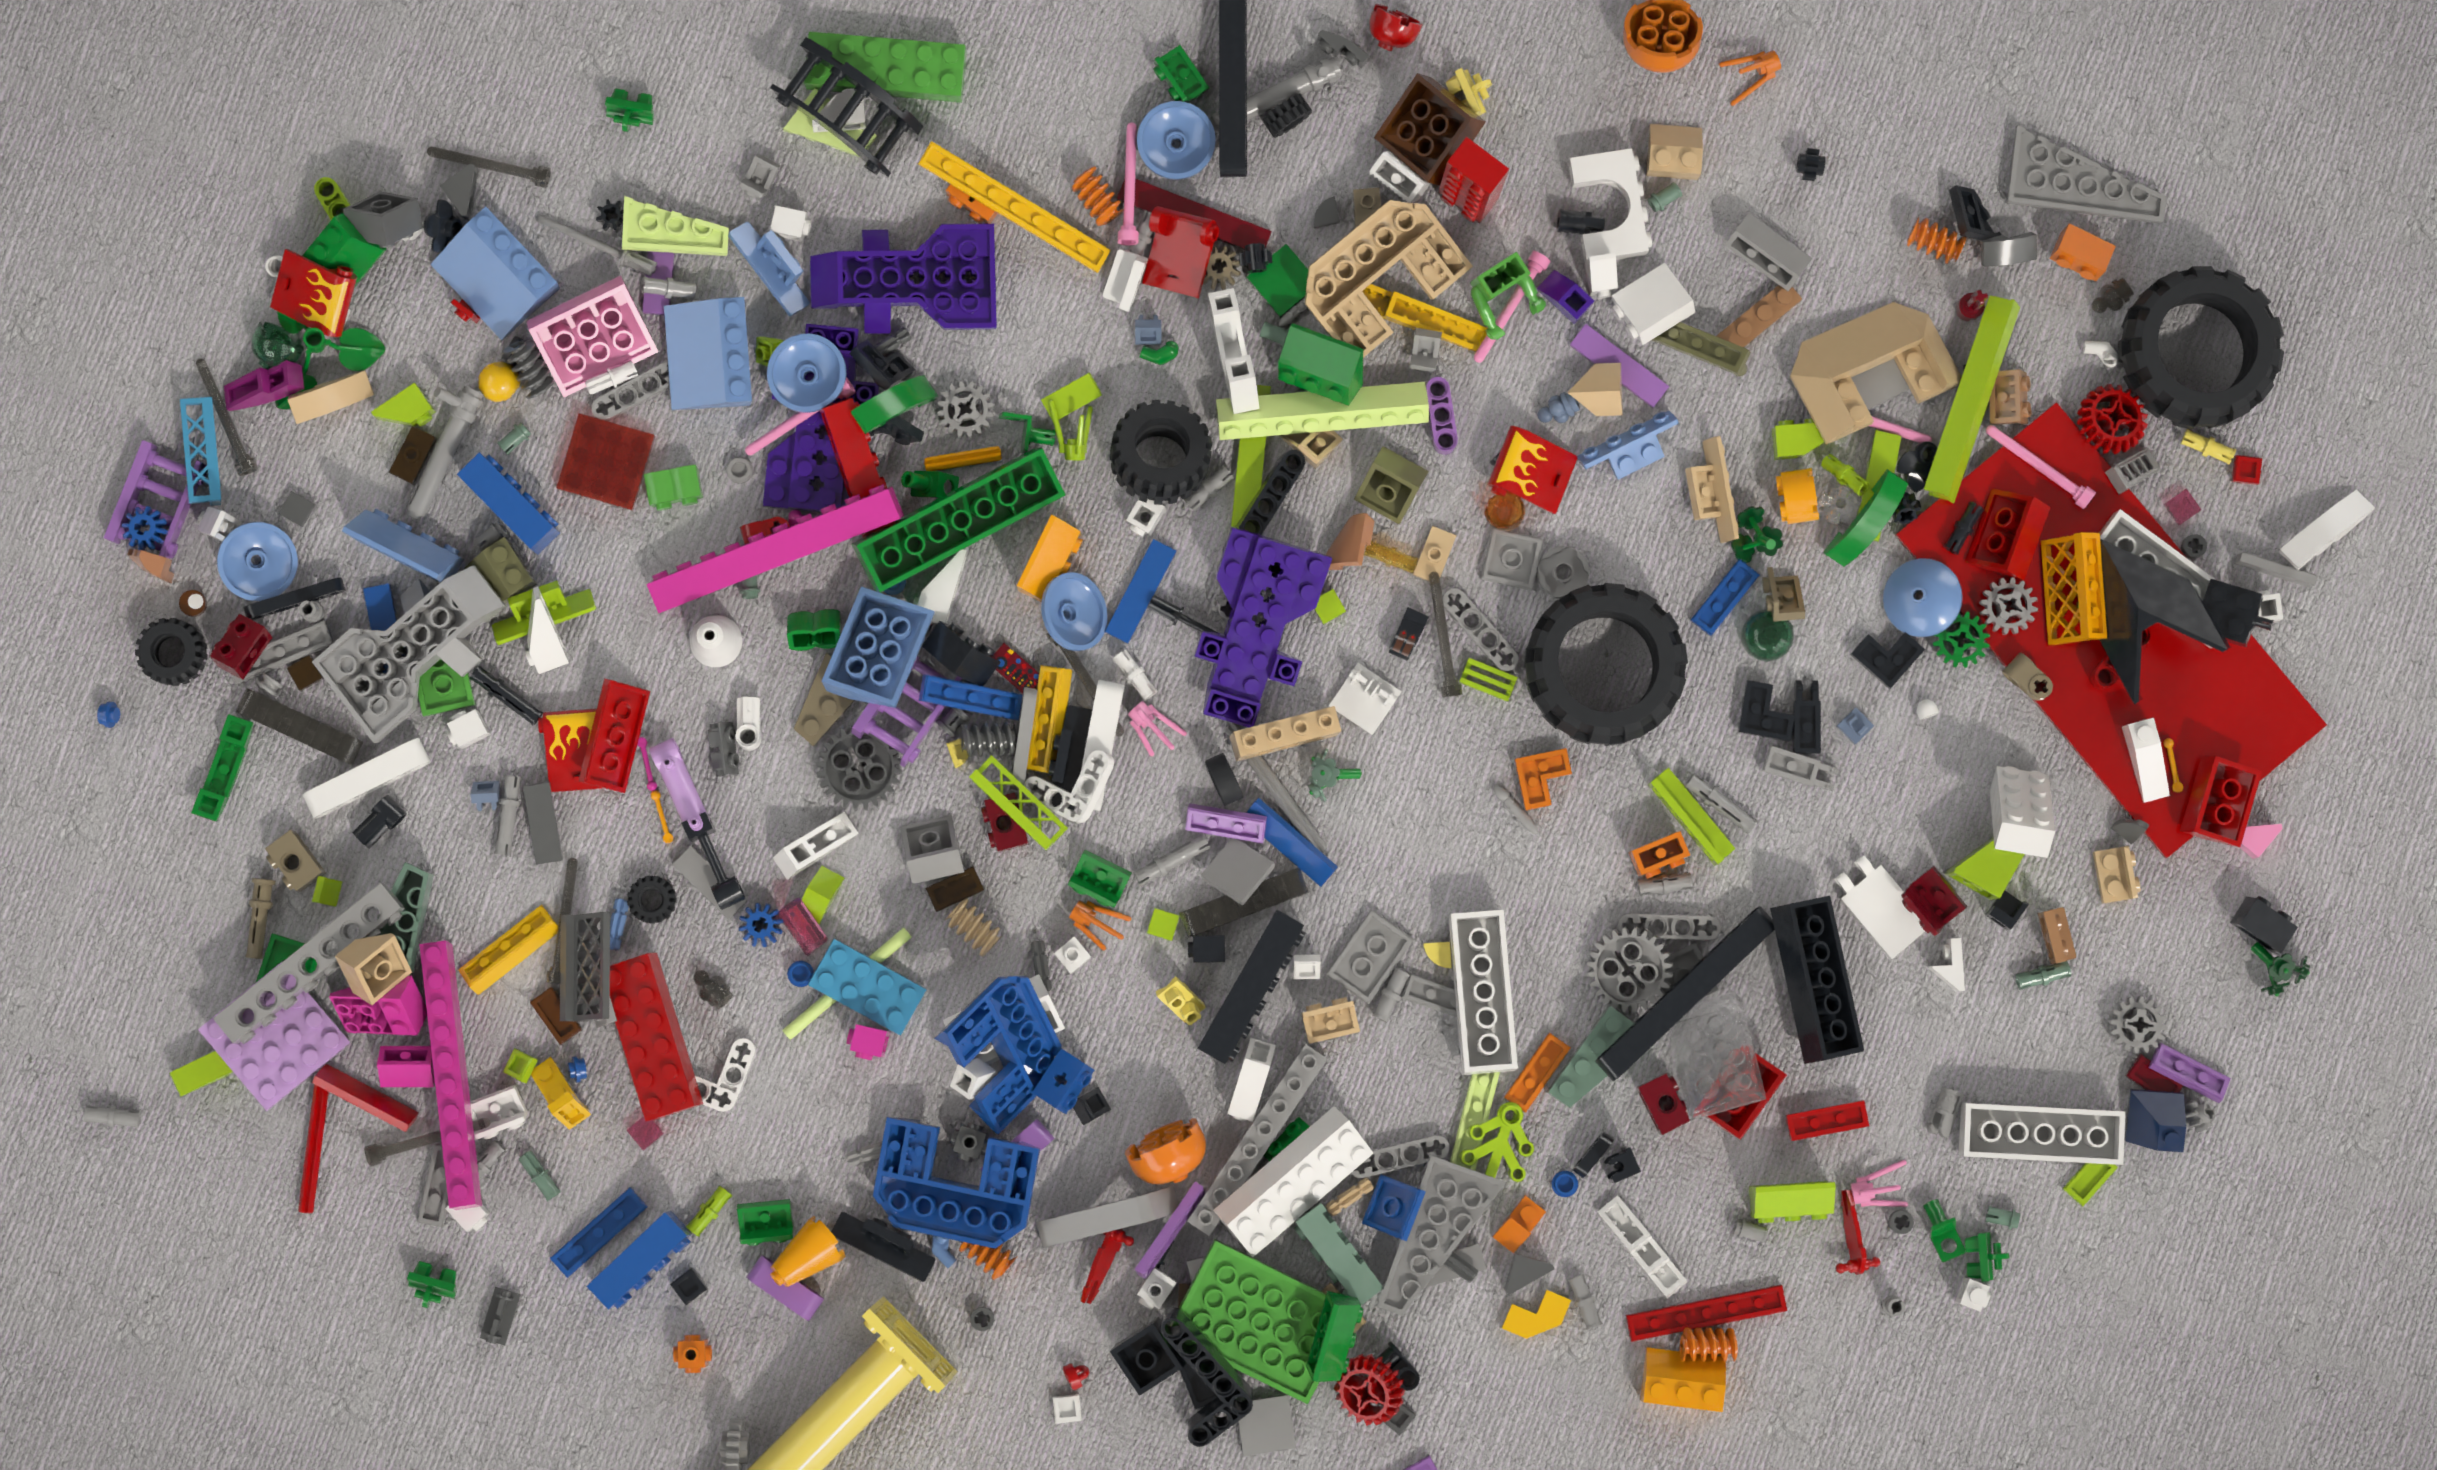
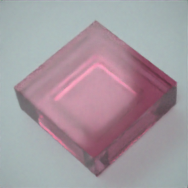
[2163,488,2202,526]
[627,1116,665,1151]

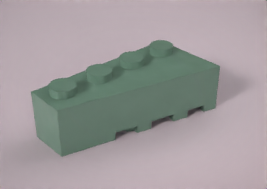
[377,862,434,977]
[1546,1006,1634,1108]
[1293,1201,1384,1305]

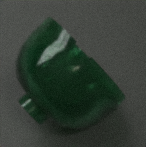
[251,321,306,370]
[1741,609,1794,662]

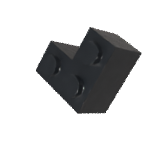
[922,621,1001,687]

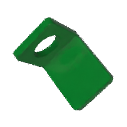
[999,412,1056,453]
[901,471,959,498]
[1923,1199,1966,1263]

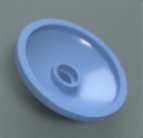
[1137,101,1216,180]
[767,334,846,413]
[217,522,298,601]
[1883,558,1962,637]
[1041,572,1107,651]

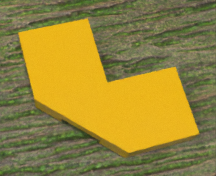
[1501,1289,1571,1339]

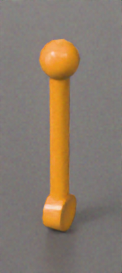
[2163,738,2183,792]
[650,790,674,843]

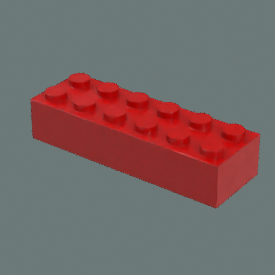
[1438,137,1509,224]
[610,953,703,1122]

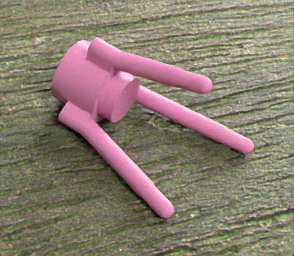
[1128,701,1187,756]
[1850,1160,1908,1207]

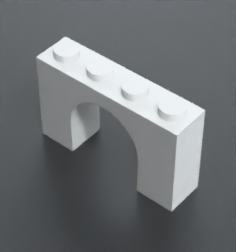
[1568,148,1652,265]
[1208,288,1260,414]

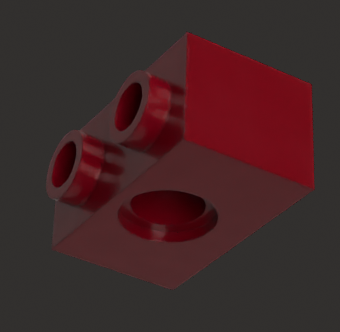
[981,792,1029,852]
[1636,1073,1692,1135]

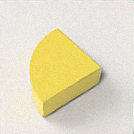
[946,739,969,769]
[1423,942,1452,968]

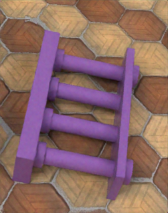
[104,440,207,559]
[851,656,963,768]

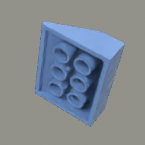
[431,206,560,340]
[664,297,752,410]
[342,508,464,583]
[822,587,935,708]

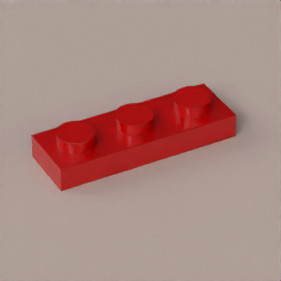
[1785,1100,1869,1141]

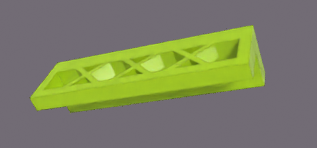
[969,755,1068,851]
[1647,767,1736,866]

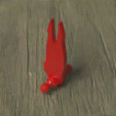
[1835,1190,1881,1275]
[1081,1228,1134,1304]

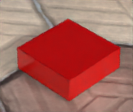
[2231,455,2262,485]

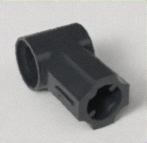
[352,795,407,849]

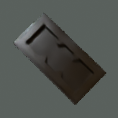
[389,426,437,485]
[925,866,985,912]

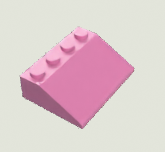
[526,276,658,397]

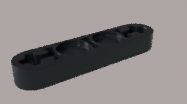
[243,577,346,620]

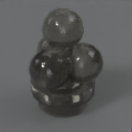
[2092,277,2134,313]
[693,970,733,1009]

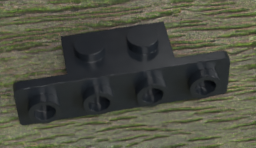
[1048,705,1092,811]
[831,1212,936,1282]

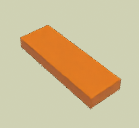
[1504,1032,1571,1113]

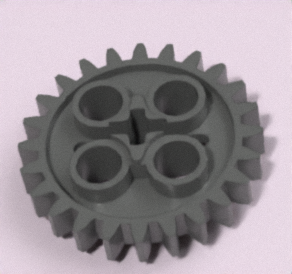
[816,726,902,811]

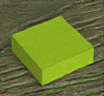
[1314,589,1346,625]
[312,876,343,907]
[1147,908,1180,941]
[503,1048,538,1084]

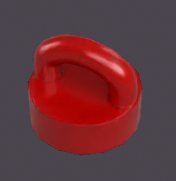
[1062,1363,1090,1391]

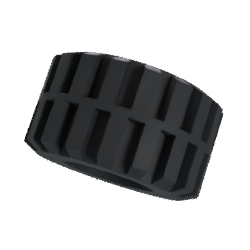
[135,618,208,686]

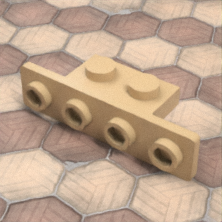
[1685,436,1739,543]

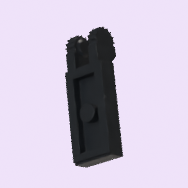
[1793,680,1821,754]

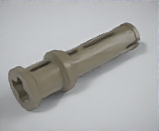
[245,878,276,959]

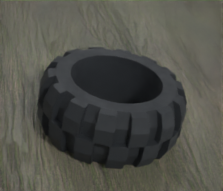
[2118,266,2284,429]
[1524,583,1688,746]

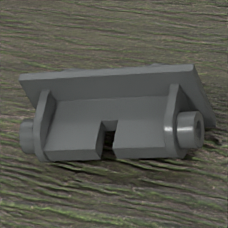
[708,722,740,777]
[480,1287,521,1346]

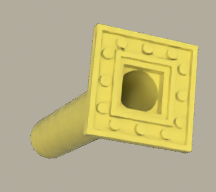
[747,1296,958,1470]

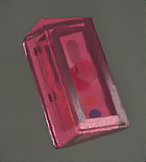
[778,898,828,956]

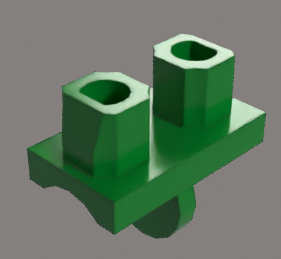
[605,88,654,132]
[1965,1232,2009,1282]
[407,1261,457,1309]

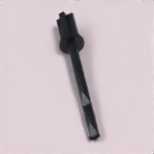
[1147,595,1218,633]

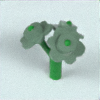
[1308,748,1362,802]

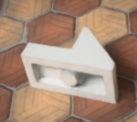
[1928,938,1965,992]

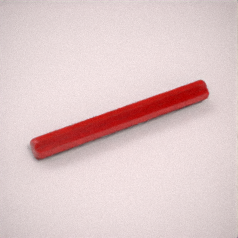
[298,1084,329,1214]

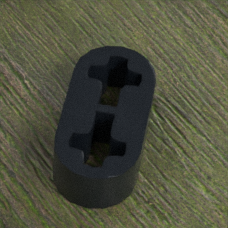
[1572,1131,1614,1179]

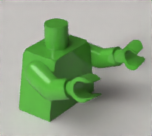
[1470,252,1546,340]

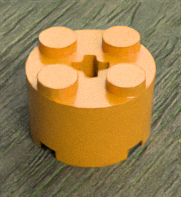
[1776,468,1819,524]

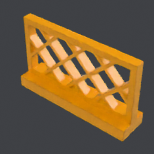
[2041,532,2107,645]

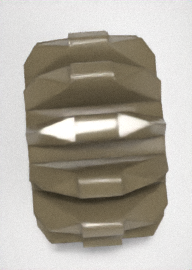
[1203,246,1241,290]

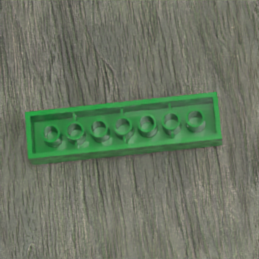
[851,447,1066,592]

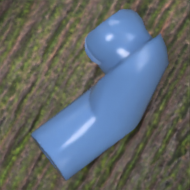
[931,1236,957,1269]

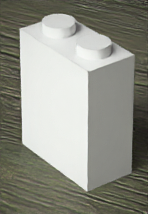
[1611,263,1695,345]

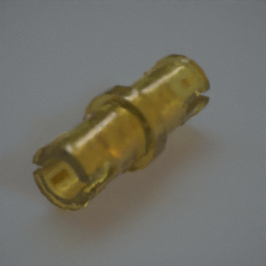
[1364,540,1419,574]

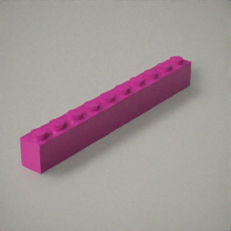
[646,485,904,614]
[419,940,482,1210]

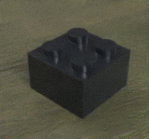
[1110,1317,1187,1396]

